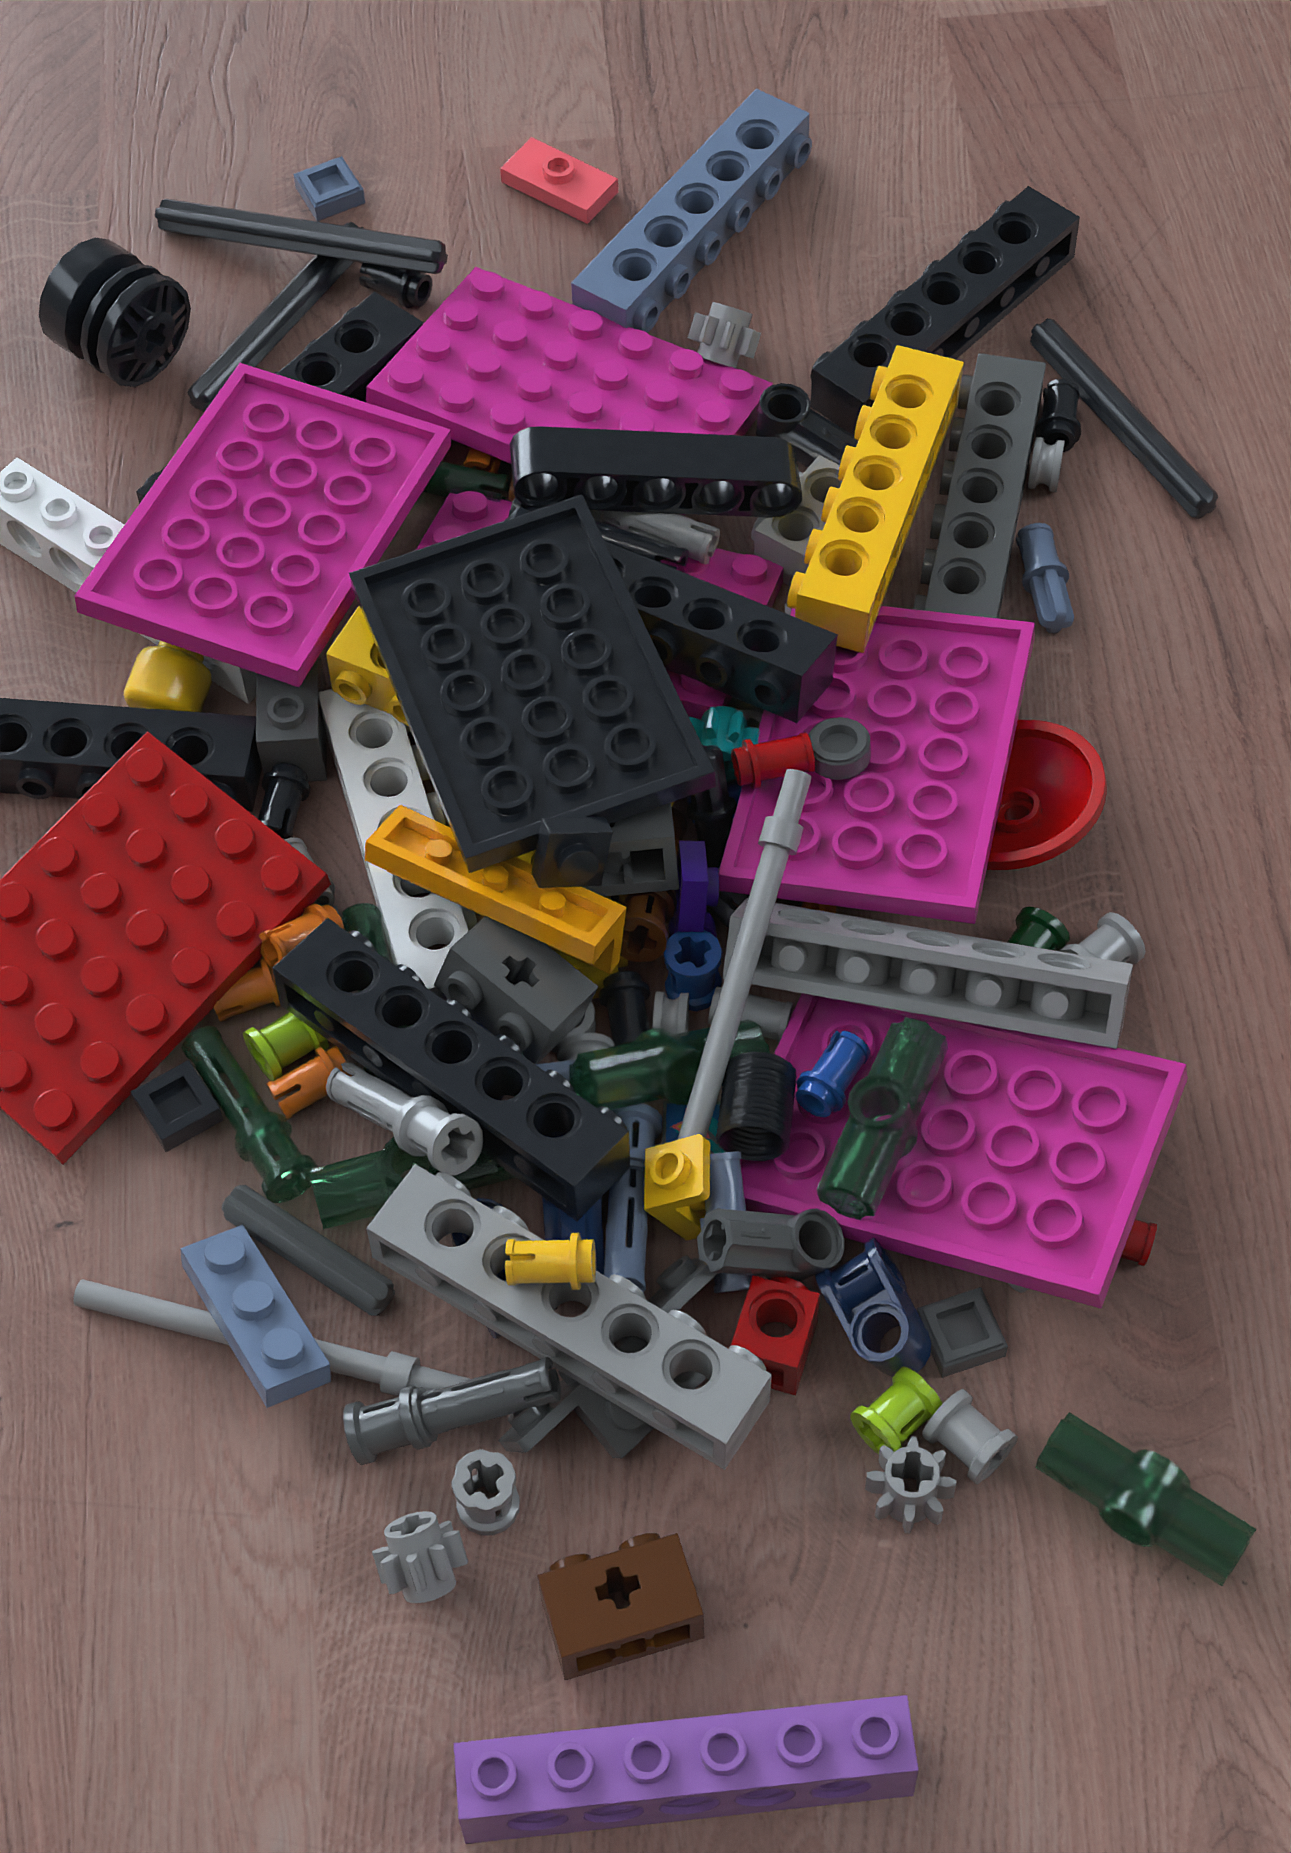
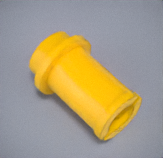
[505,1233,596,1290]

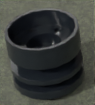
[39,237,191,387]

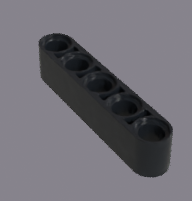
[510,426,802,518]

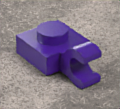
[668,841,719,938]

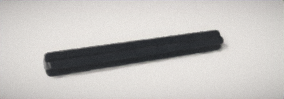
[187,222,364,412]
[1030,318,1218,519]

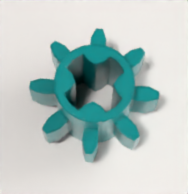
[689,706,760,782]

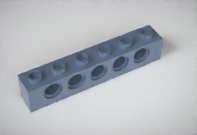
[571,89,812,332]

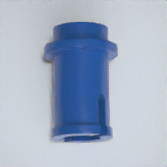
[795,1031,871,1118]

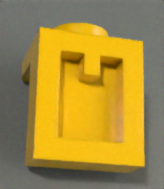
[644,1134,710,1241]

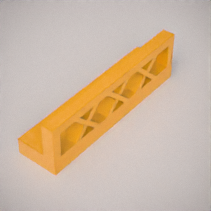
[365,805,627,974]

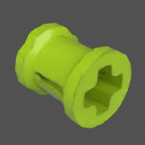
[243,1012,329,1081]
[850,1366,943,1455]

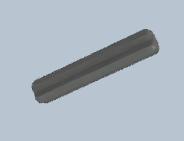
[222,1185,395,1316]

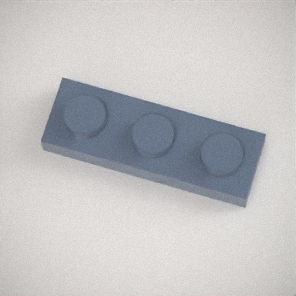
[180,1225,331,1408]

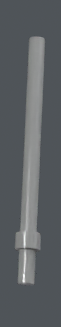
[677,769,812,1140]
[73,1279,470,1396]

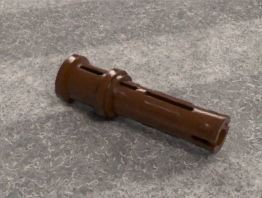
[618,808,688,963]

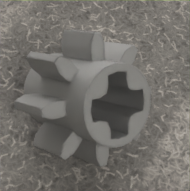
[687,302,761,368]
[865,1437,956,1534]
[372,1511,468,1603]

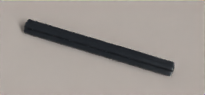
[155,199,448,274]

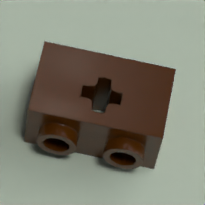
[537,1533,704,1681]

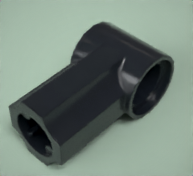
[755,383,859,467]

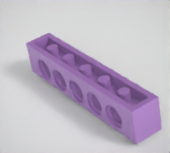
[454,1695,918,1844]

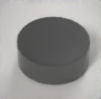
[809,717,871,780]

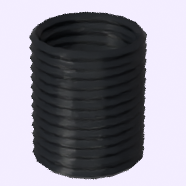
[716,1051,797,1161]

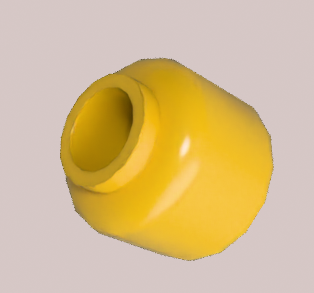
[123,641,212,712]

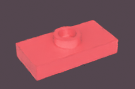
[500,137,618,224]

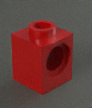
[731,1275,820,1396]

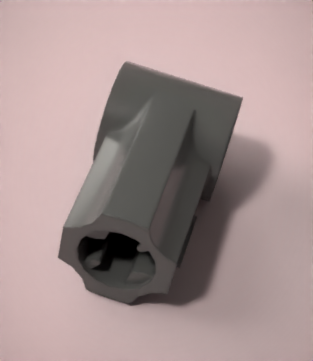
[697,1208,845,1282]

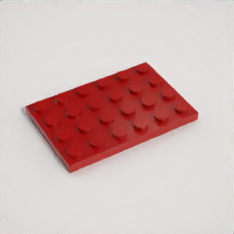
[0,731,331,1165]

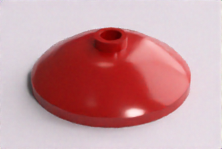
[987,720,1107,870]

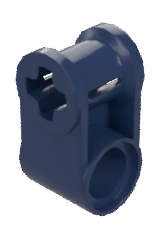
[815,1237,932,1377]

